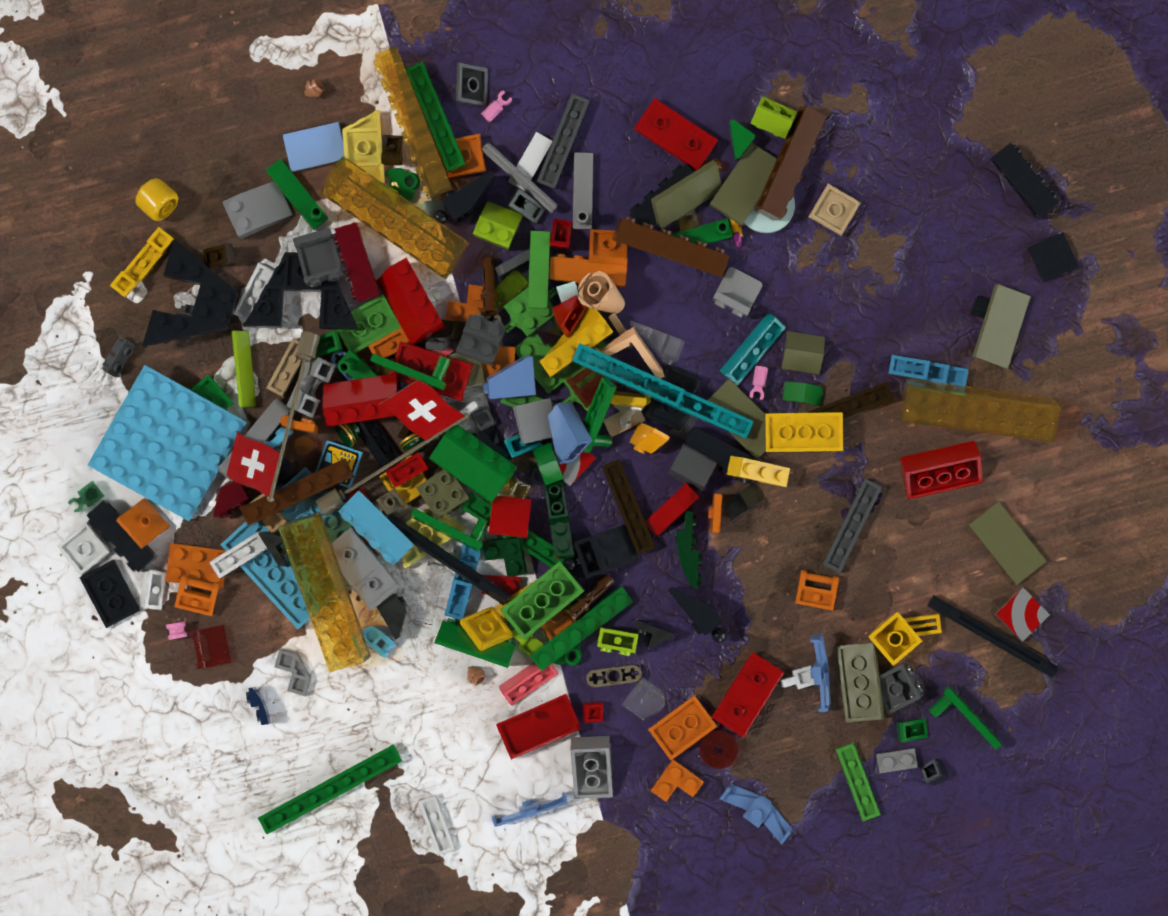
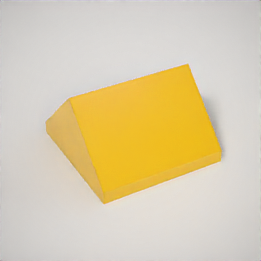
[868,612,922,666]

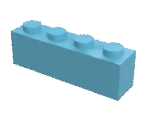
[338,491,414,565]

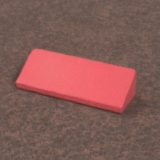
[499,662,559,706]

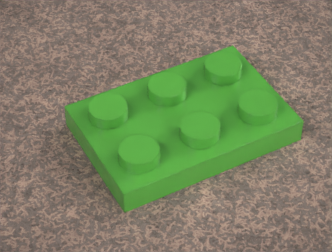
[337,294,401,353]

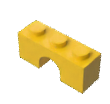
[727,456,790,487]

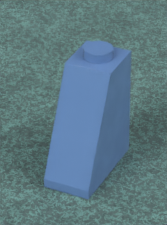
[483,355,536,399]
[548,402,592,464]

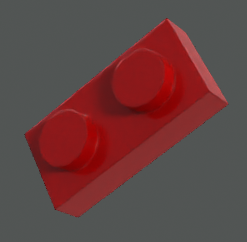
[385,452,428,488]
[481,575,521,596]

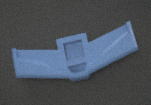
[810,633,831,712]
[719,783,792,845]
[492,792,568,827]

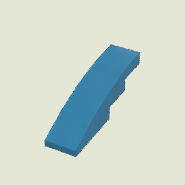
[888,355,969,389]
[444,545,482,620]

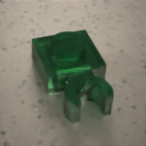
[68,481,105,513]

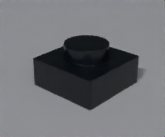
[970,296,990,319]

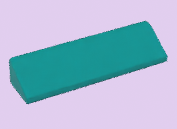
[720,313,786,386]

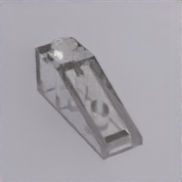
[424,280,457,308]
[630,321,685,365]

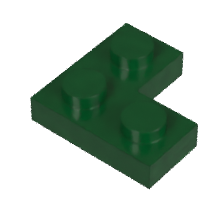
[482,536,528,576]

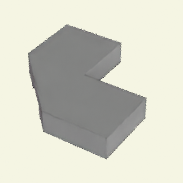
[274,649,312,696]

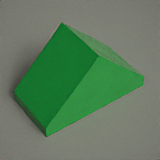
[729,120,756,161]
[316,330,344,358]
[782,381,823,406]
[532,443,564,485]
[896,718,928,742]

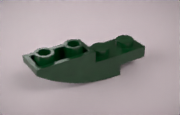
[544,482,574,560]
[676,511,702,589]

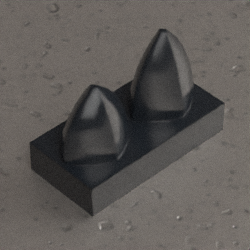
[475,427,509,459]

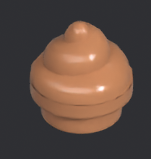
[304,78,324,98]
[467,666,486,686]

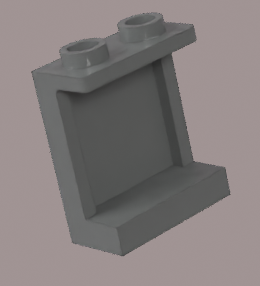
[292,228,344,287]

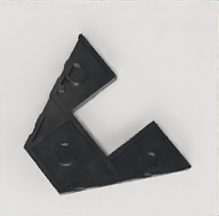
[142,240,239,348]
[243,252,358,330]

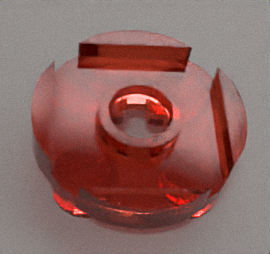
[699,730,738,769]

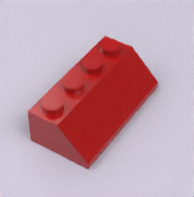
[376,257,446,345]
[323,373,401,426]
[900,440,983,500]

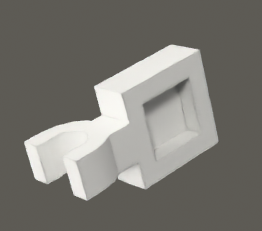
[780,665,814,689]

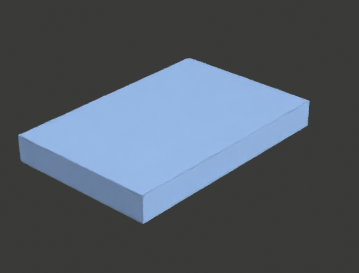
[283,122,344,173]

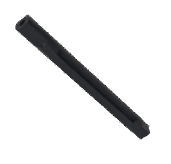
[387,513,511,605]
[927,595,1058,678]

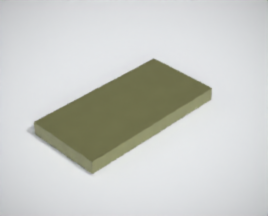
[710,143,776,226]
[651,160,722,229]
[972,284,1031,369]
[707,379,766,459]
[968,501,1046,585]
[837,642,885,723]

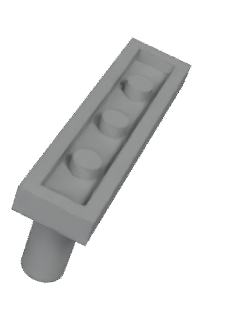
[573,153,593,230]

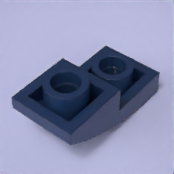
[246,686,271,725]

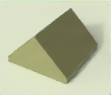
[781,331,825,375]

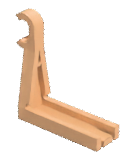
[594,327,664,379]

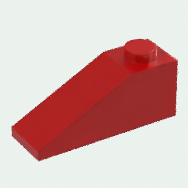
[645,483,699,537]

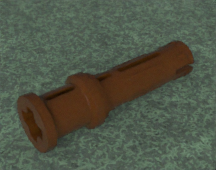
[480,257,498,316]
[563,574,615,623]

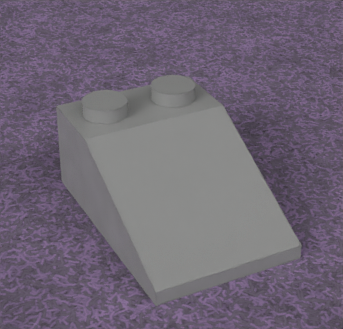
[222,182,293,239]
[570,736,613,799]

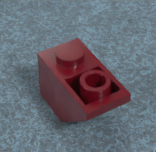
[213,481,251,519]

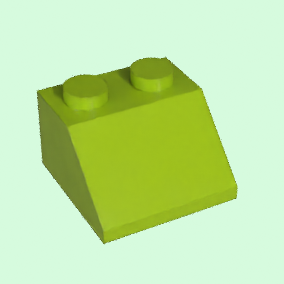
[473,201,523,251]

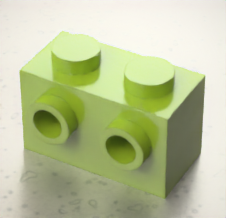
[750,96,797,139]
[597,627,639,656]

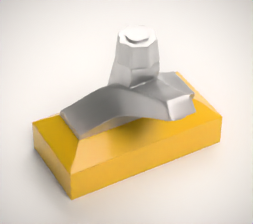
[610,391,651,429]

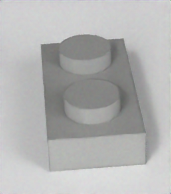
[876,748,918,773]

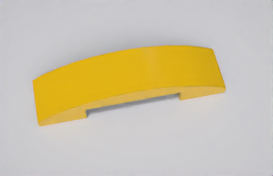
[110,227,174,298]

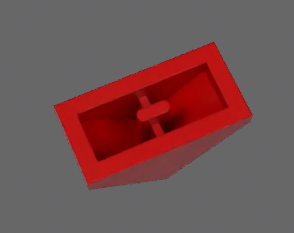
[550,219,573,251]
[552,295,587,337]

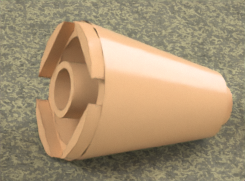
[578,271,625,314]

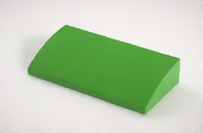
[500,561,585,640]

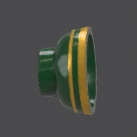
[335,422,360,448]
[399,433,425,455]

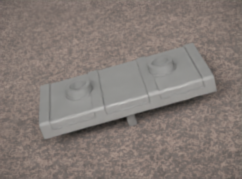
[322,527,401,611]

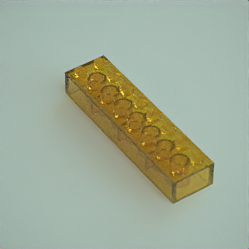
[373,46,452,201]
[320,156,470,280]
[900,378,1061,443]
[278,512,371,673]

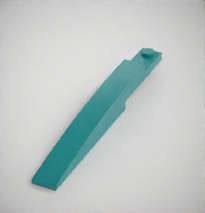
[572,343,754,439]

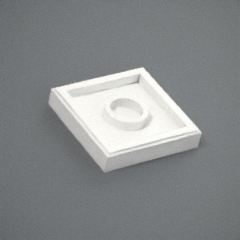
[57,522,111,576]

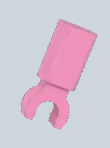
[481,90,512,123]
[749,366,768,400]

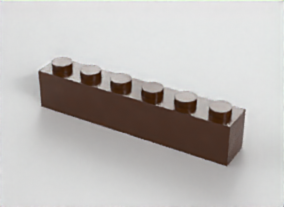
[755,106,826,221]
[612,216,730,277]
[240,458,355,527]

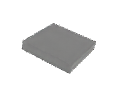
[513,398,553,444]

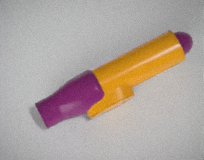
[730,219,743,247]

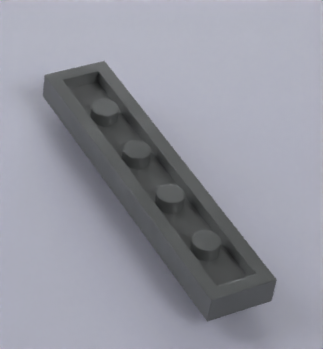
[537,93,590,190]
[822,479,882,573]

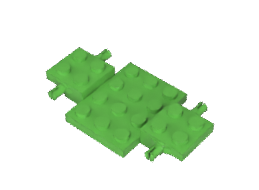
[503,287,617,412]

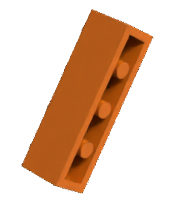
[549,254,627,288]

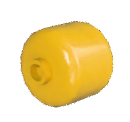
[135,178,179,221]

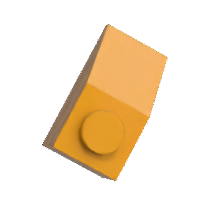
[629,422,670,454]

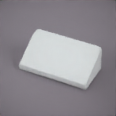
[139,569,166,610]

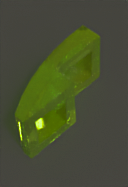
[495,269,529,311]

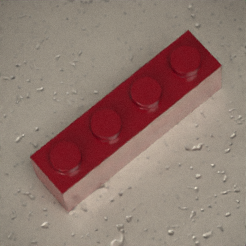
[332,222,380,302]

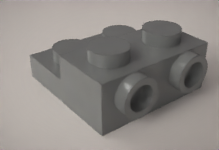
[456,314,506,366]
[879,661,925,715]

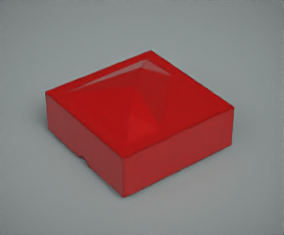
[583,702,603,723]

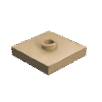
[808,184,861,236]

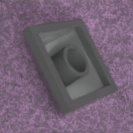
[456,63,488,107]
[667,444,717,492]

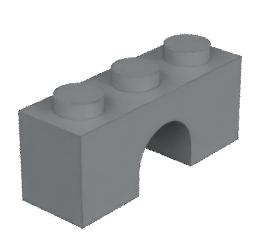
[287,356,336,418]

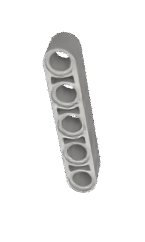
[217,398,291,482]

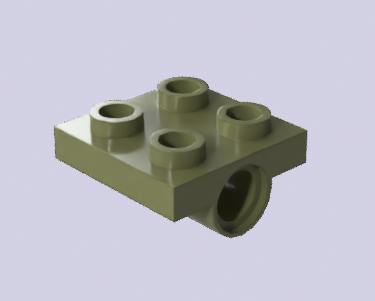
[416,469,469,520]

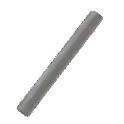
[482,143,557,213]

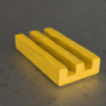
[903,614,942,636]

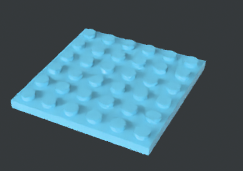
[87,365,247,521]
[220,467,381,630]

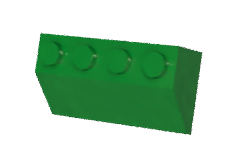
[429,424,517,503]
[434,618,516,668]

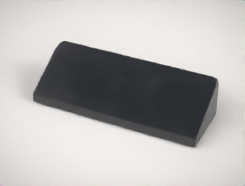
[355,419,404,472]

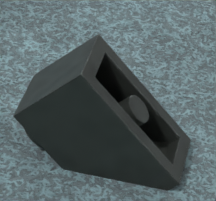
[377,594,408,640]

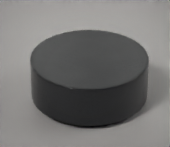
[531,467,545,486]

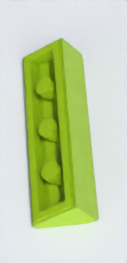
[232,331,256,408]

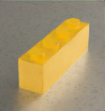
[539,307,613,378]

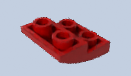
[488,496,532,538]

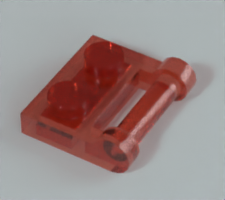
[566,368,617,408]
[190,625,231,669]

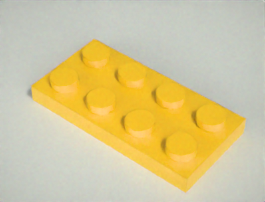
[765,412,843,452]

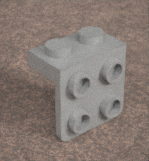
[712,267,762,318]

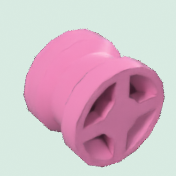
[166,621,188,640]

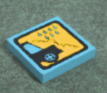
[316,440,363,488]

